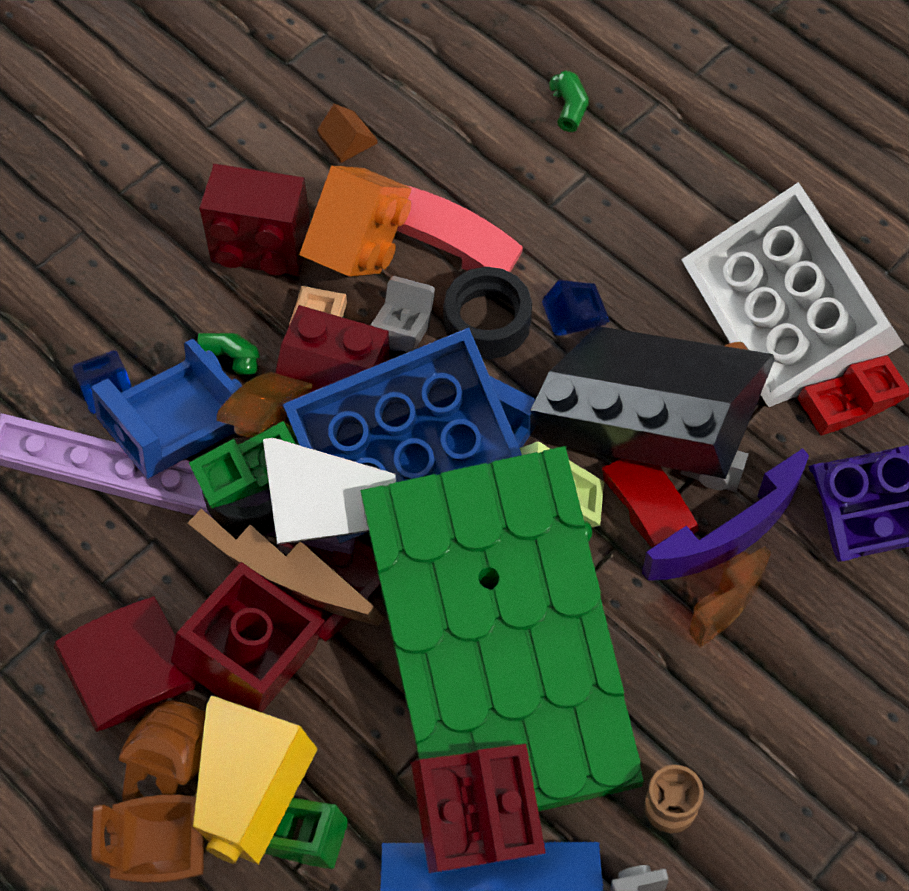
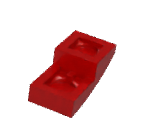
[797,355,909,436]
[602,459,699,548]

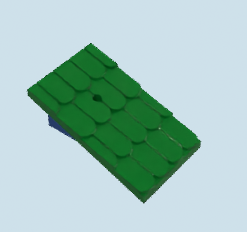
[360,446,644,812]

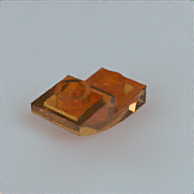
[216,372,312,437]
[688,546,771,648]

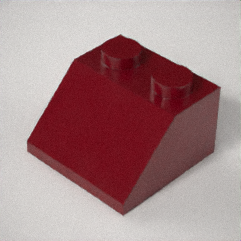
[268,305,390,417]

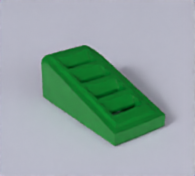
[264,798,348,869]

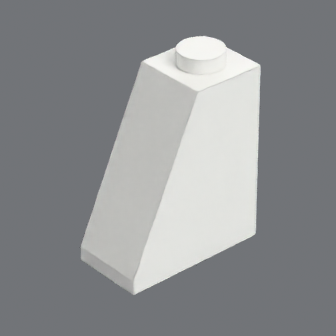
[263,438,396,545]

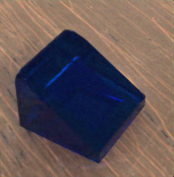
[542,280,610,336]
[72,350,132,414]

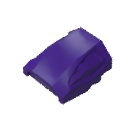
[808,445,909,562]

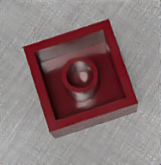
[199,163,310,276]
[171,562,325,713]

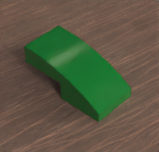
[189,421,297,508]

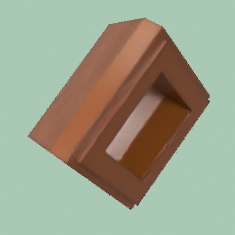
[317,104,378,163]

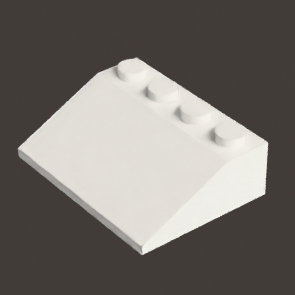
[681,182,904,407]

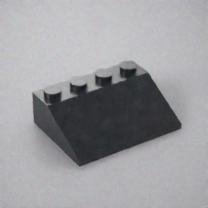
[531,326,775,479]

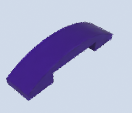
[642,448,809,581]

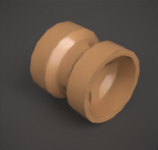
[644,764,704,833]

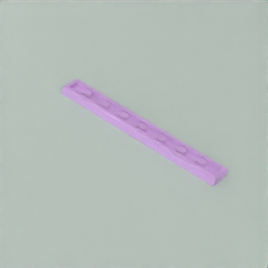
[0,413,355,554]

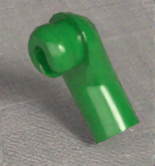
[549,70,589,132]

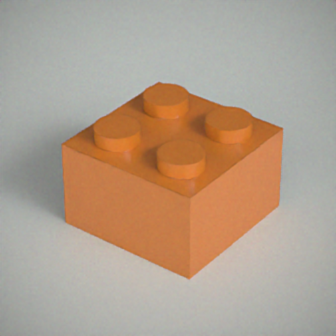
[299,165,412,277]

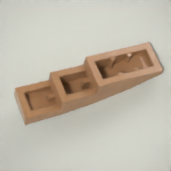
[187,509,385,626]

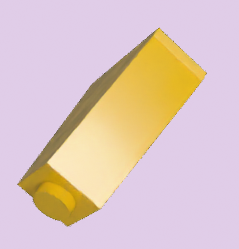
[193,696,318,865]

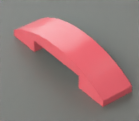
[397,185,523,272]

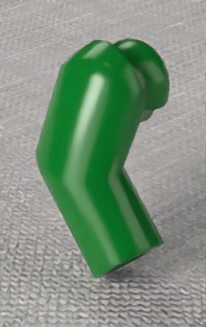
[198,333,260,374]

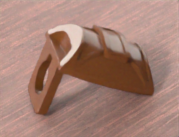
[118,701,206,802]
[91,795,204,883]

